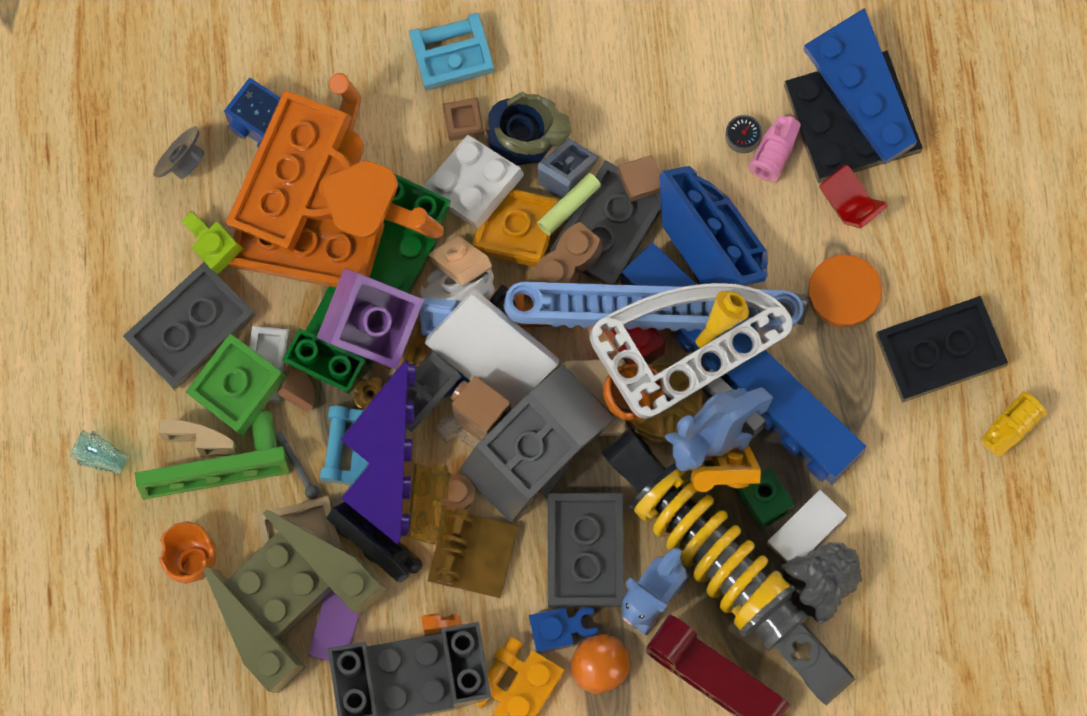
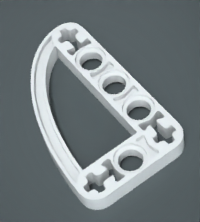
[590,283,792,419]

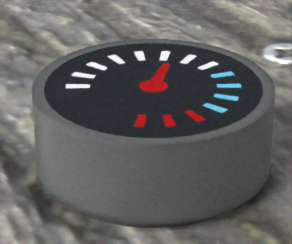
[725,115,762,153]

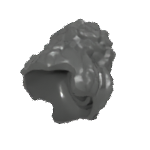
[781,542,862,623]

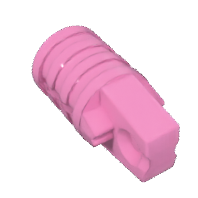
[748,116,801,182]

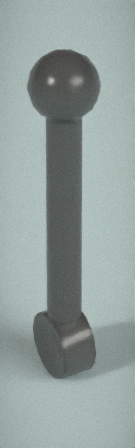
[275,431,319,499]

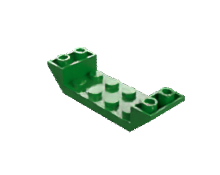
[282,174,451,394]

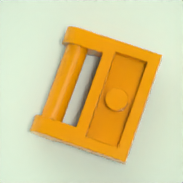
[691,445,761,492]

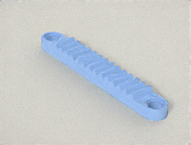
[504,282,803,331]

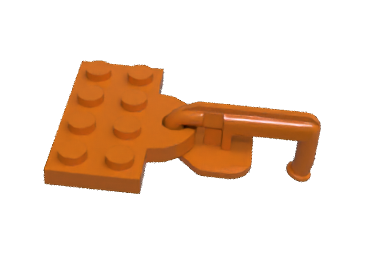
[228,73,385,288]
[225,89,444,252]

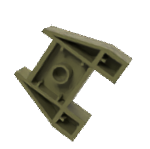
[203,510,389,693]

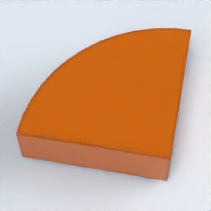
[422,613,462,636]

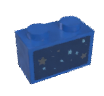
[224,77,280,148]

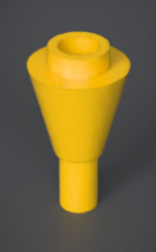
[695,291,749,348]

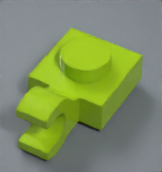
[182,210,244,274]

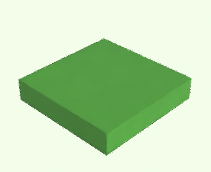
[186,333,288,436]

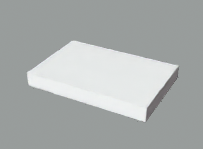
[425,289,559,410]

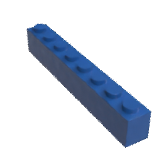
[621,242,867,485]

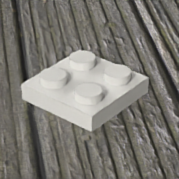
[423,135,524,229]

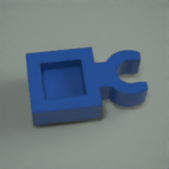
[529,607,598,654]

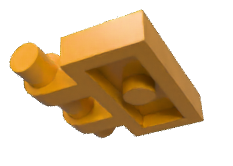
[474,636,565,716]

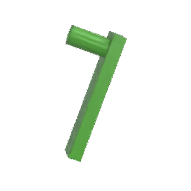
[135,411,290,500]

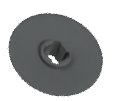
[153,126,204,179]

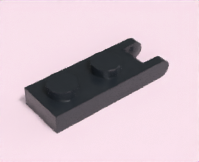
[326,501,423,582]

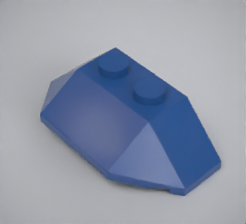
[659,166,768,286]

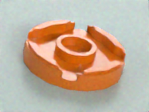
[808,254,882,328]

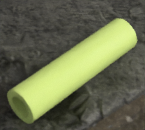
[537,173,601,236]

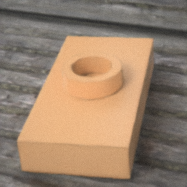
[428,235,492,286]

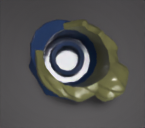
[485,92,572,166]

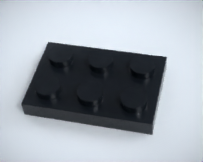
[875,296,1008,403]

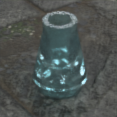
[70,430,129,476]

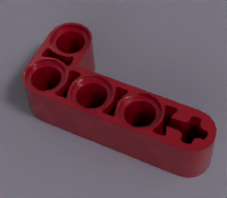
[646,614,791,716]

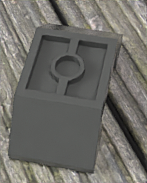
[459,365,616,523]
[327,622,492,716]

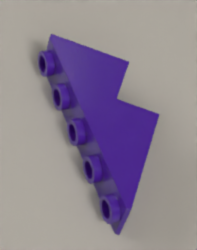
[341,359,416,544]

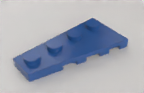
[803,8,917,165]

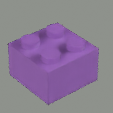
[317,268,424,370]

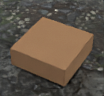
[442,97,484,141]
[617,155,660,202]

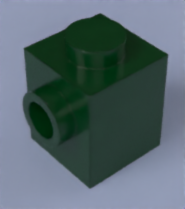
[737,467,795,531]

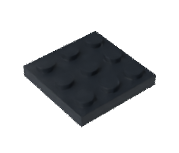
[784,50,923,183]

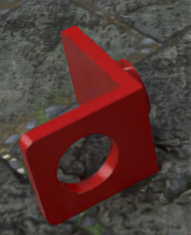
[819,165,888,228]

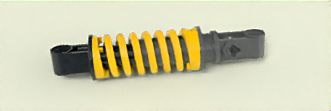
[602,427,855,705]

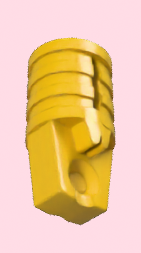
[981,391,1047,457]

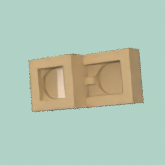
[159,419,238,456]

